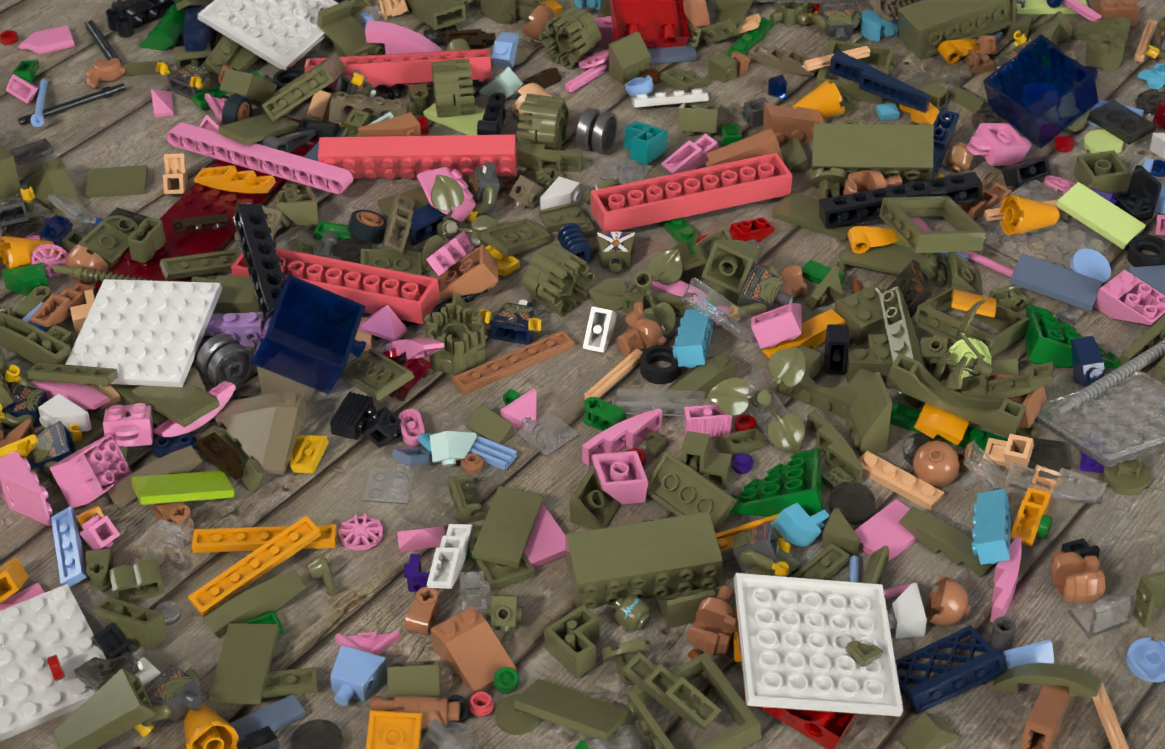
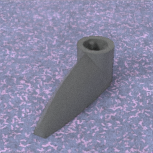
[262,130,316,153]
[982,617,1016,685]

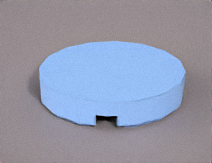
[1070,248,1111,286]
[1126,638,1165,682]

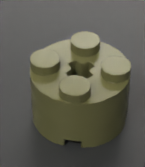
[1085,30,1125,71]

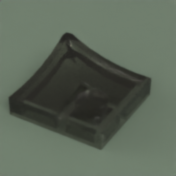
[1020,437,1071,478]

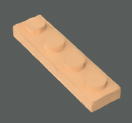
[858,451,945,512]

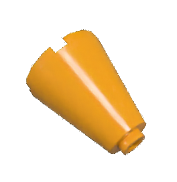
[791,79,845,119]
[1000,195,1060,236]
[0,236,59,269]
[183,702,239,749]

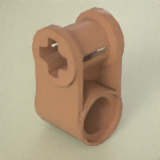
[153,502,194,536]
[404,587,440,635]

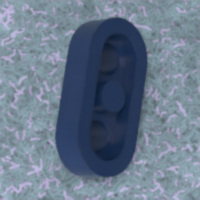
[152,434,197,458]

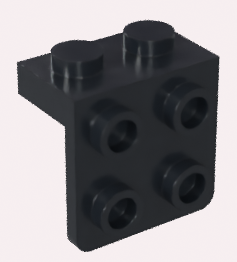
[1113,165,1162,221]

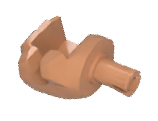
[843,170,902,195]
[1050,551,1105,604]
[686,586,739,656]

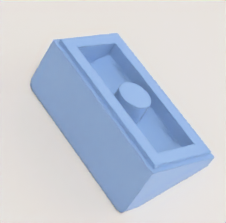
[1003,640,1054,670]

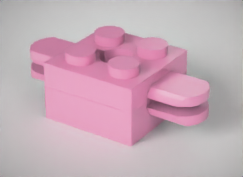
[966,123,1032,166]
[103,403,154,447]

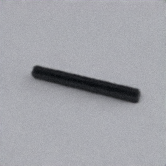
[85,20,122,65]

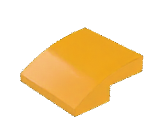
[950,289,996,318]
[914,403,970,445]

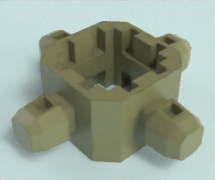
[770,0,813,26]

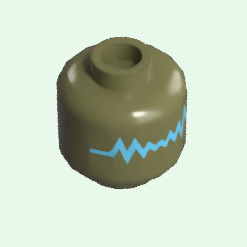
[613,594,651,631]

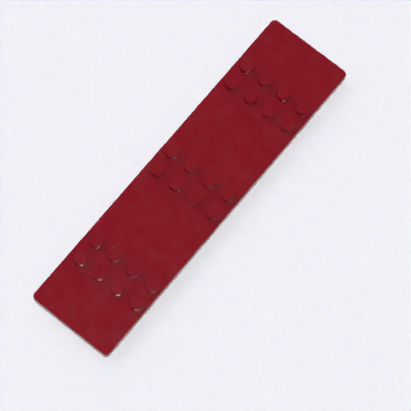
[94,112,320,293]

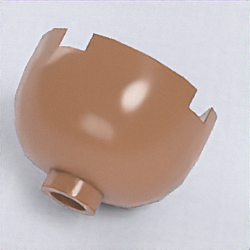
[523,4,556,40]
[65,245,108,284]
[913,440,960,488]
[925,576,970,627]

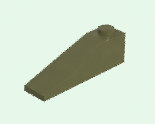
[26,158,86,224]
[274,180,318,228]
[652,352,737,418]

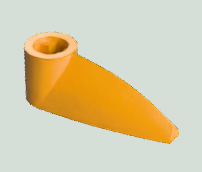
[938,39,980,64]
[847,226,901,254]

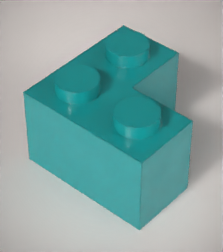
[624,121,668,165]

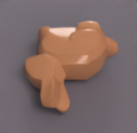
[85,58,126,89]
[779,265,807,298]
[625,302,667,349]

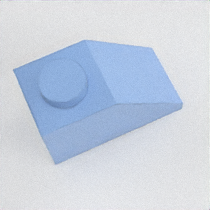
[491,32,520,69]

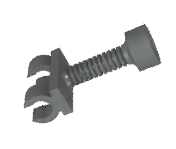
[313,232,341,260]

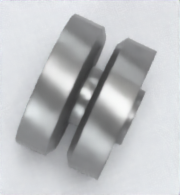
[576,107,617,155]
[196,334,254,387]

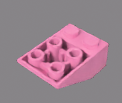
[1094,270,1165,325]
[751,303,802,349]
[50,433,132,508]
[0,451,53,526]

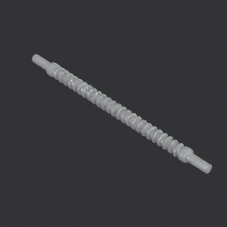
[1054,339,1165,417]

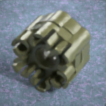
[539,6,602,69]
[431,59,475,117]
[516,93,569,150]
[522,243,595,316]
[425,303,487,376]

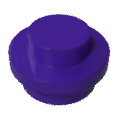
[732,453,754,474]

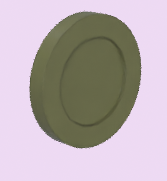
[495,694,541,735]

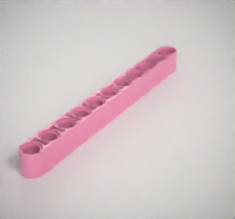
[166,122,354,194]

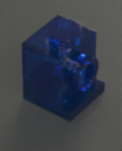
[39,215,73,245]

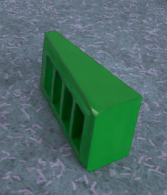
[12,60,40,83]
[720,123,742,147]

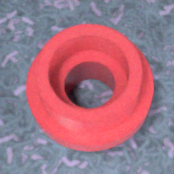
[469,692,494,717]

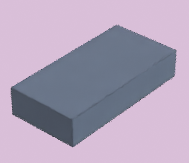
[391,446,434,466]

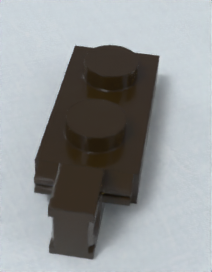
[446,29,496,49]
[172,214,230,233]
[195,432,243,479]

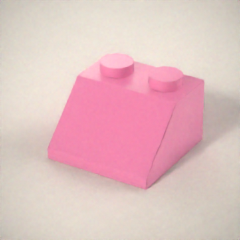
[592,451,648,505]

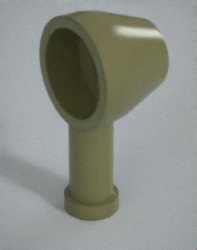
[307,553,339,596]

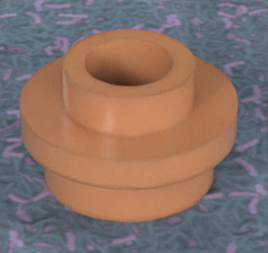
[461,453,484,474]

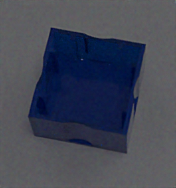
[983,34,1099,149]

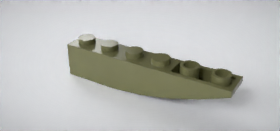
[879,286,926,407]
[0,312,71,364]

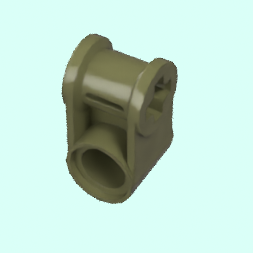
[408,83,430,114]
[989,284,1029,312]
[15,286,51,319]
[86,548,114,593]

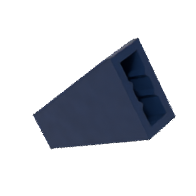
[183,6,217,52]

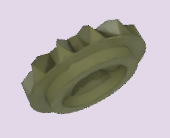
[536,167,567,188]

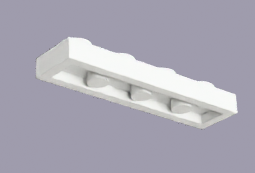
[632,88,709,107]

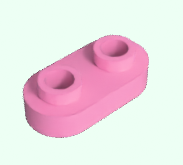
[398,409,425,446]

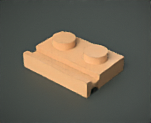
[379,0,408,20]

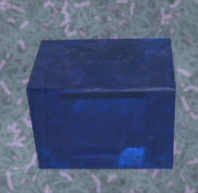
[768,75,787,99]

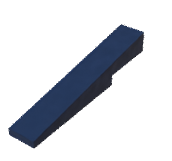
[830,50,930,113]

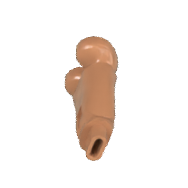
[370,696,460,729]

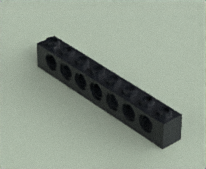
[819,172,982,229]
[233,204,300,341]

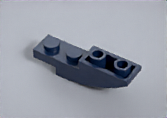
[932,109,959,178]

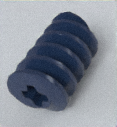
[557,223,591,263]

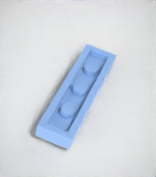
[51,506,87,587]

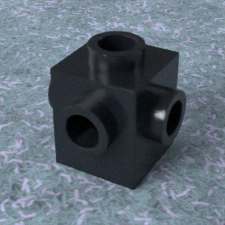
[363,407,402,447]

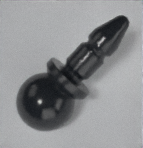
[377,86,402,100]

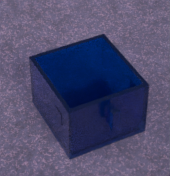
[251,274,367,394]

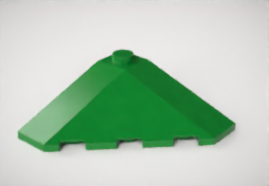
[1026,303,1121,369]
[729,448,824,517]

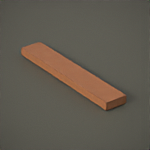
[452,330,575,395]

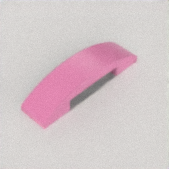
[153,381,236,437]

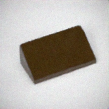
[521,67,561,89]

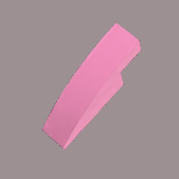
[365,20,442,54]

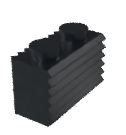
[1002,156,1051,187]
[824,324,849,375]
[330,391,376,440]

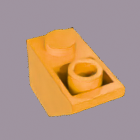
[0,557,29,603]

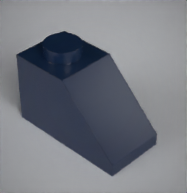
[410,203,445,246]
[1071,336,1105,387]

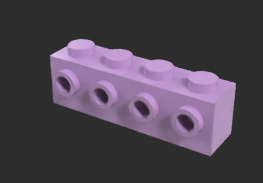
[199,312,267,348]

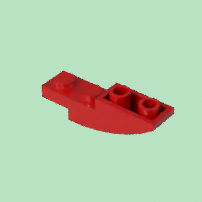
[696,217,775,246]

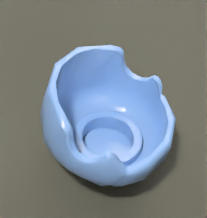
[625,75,653,97]

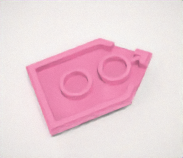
[18,25,75,54]

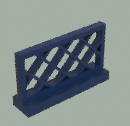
[895,625,1005,715]

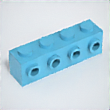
[673,307,714,368]
[972,488,1011,565]

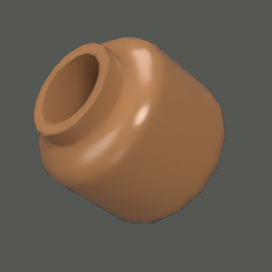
[945,142,974,173]

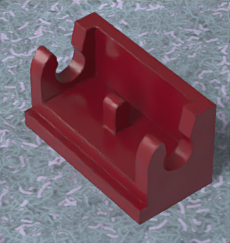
[389,358,432,401]

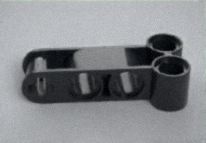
[106,0,174,38]
[477,93,507,135]

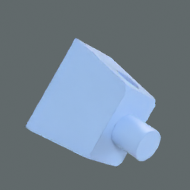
[330,645,387,706]

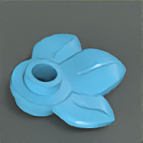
[1137,64,1165,90]

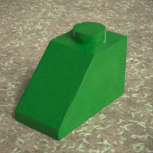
[2,263,49,296]

